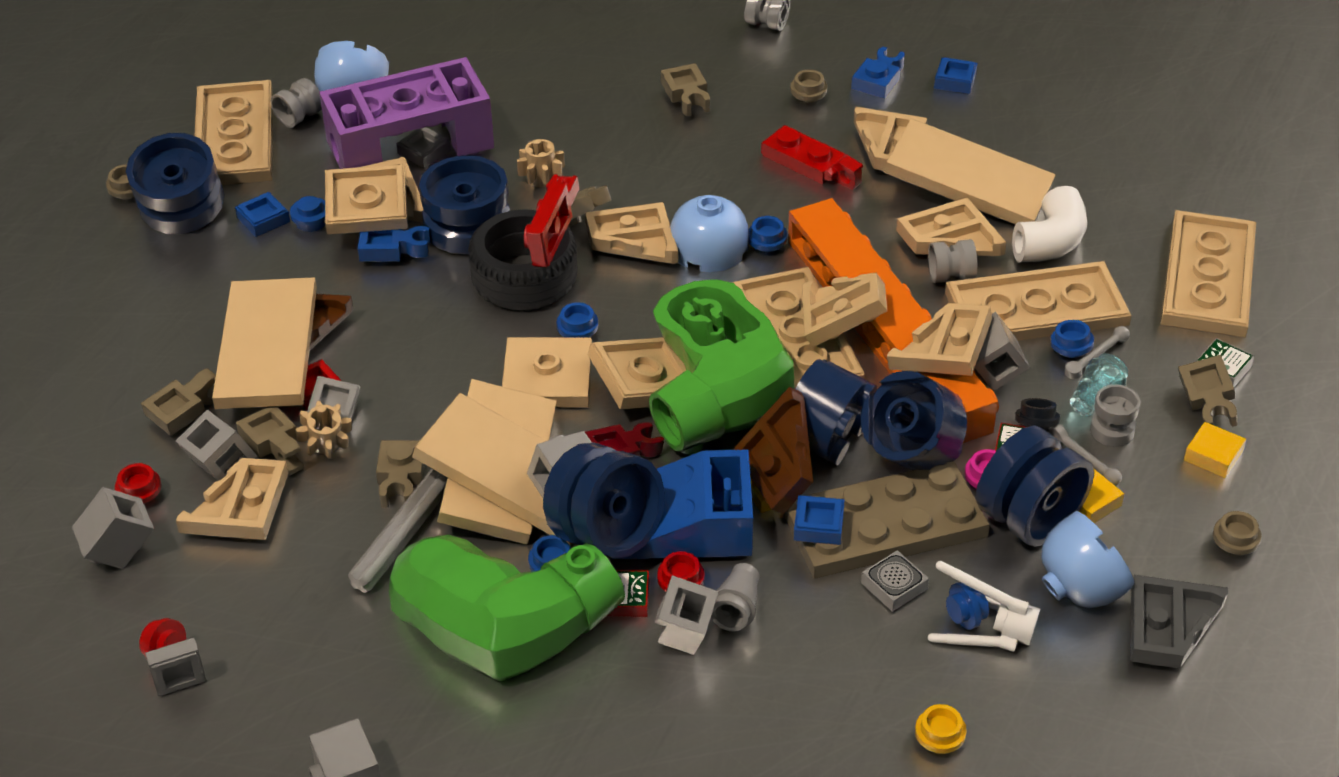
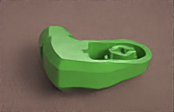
[649,279,795,455]
[389,535,625,681]

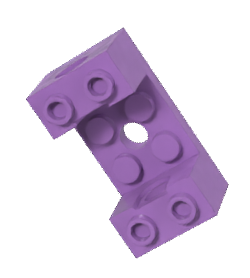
[319,57,495,169]

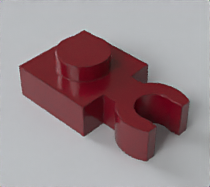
[585,422,664,457]

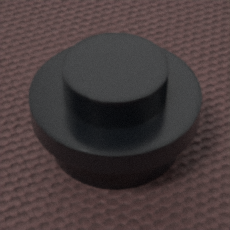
[1015,398,1060,432]

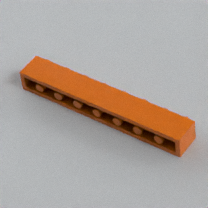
[788,198,999,444]

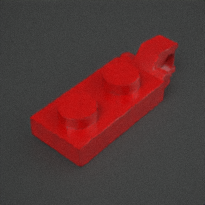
[761,125,863,190]
[524,174,579,267]

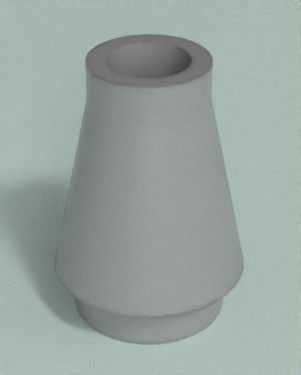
[711,563,760,631]

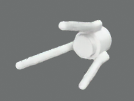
[928,561,1041,652]

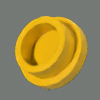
[915,704,967,754]

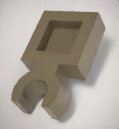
[661,63,710,116]
[568,185,611,227]
[1178,355,1238,427]
[376,440,425,508]

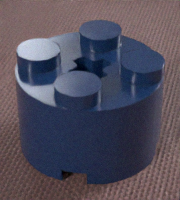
[795,359,877,465]
[861,371,967,470]

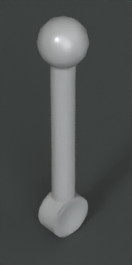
[1064,326,1130,379]
[1049,424,1122,485]

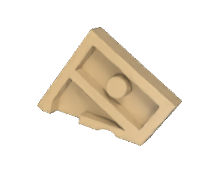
[854,107,927,171]

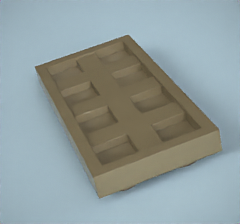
[783,461,990,579]

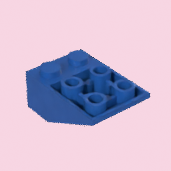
[612,450,753,559]

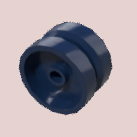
[126,133,225,234]
[419,155,510,254]
[975,425,1095,547]
[543,442,665,558]

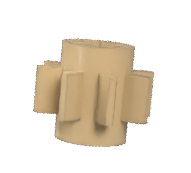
[517,139,565,188]
[296,401,352,459]

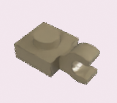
[141,368,216,436]
[236,406,304,476]

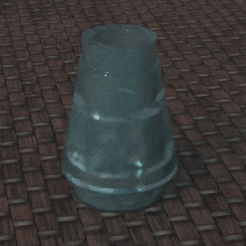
[1070,353,1128,417]

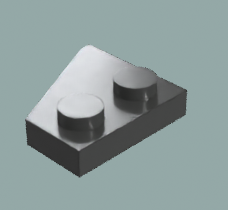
[1130,575,1228,668]

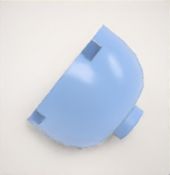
[314,41,389,92]
[670,195,749,272]
[1041,511,1134,608]

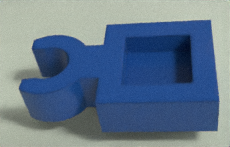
[851,46,905,99]
[358,226,431,262]

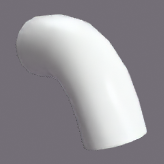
[1012,186,1087,263]

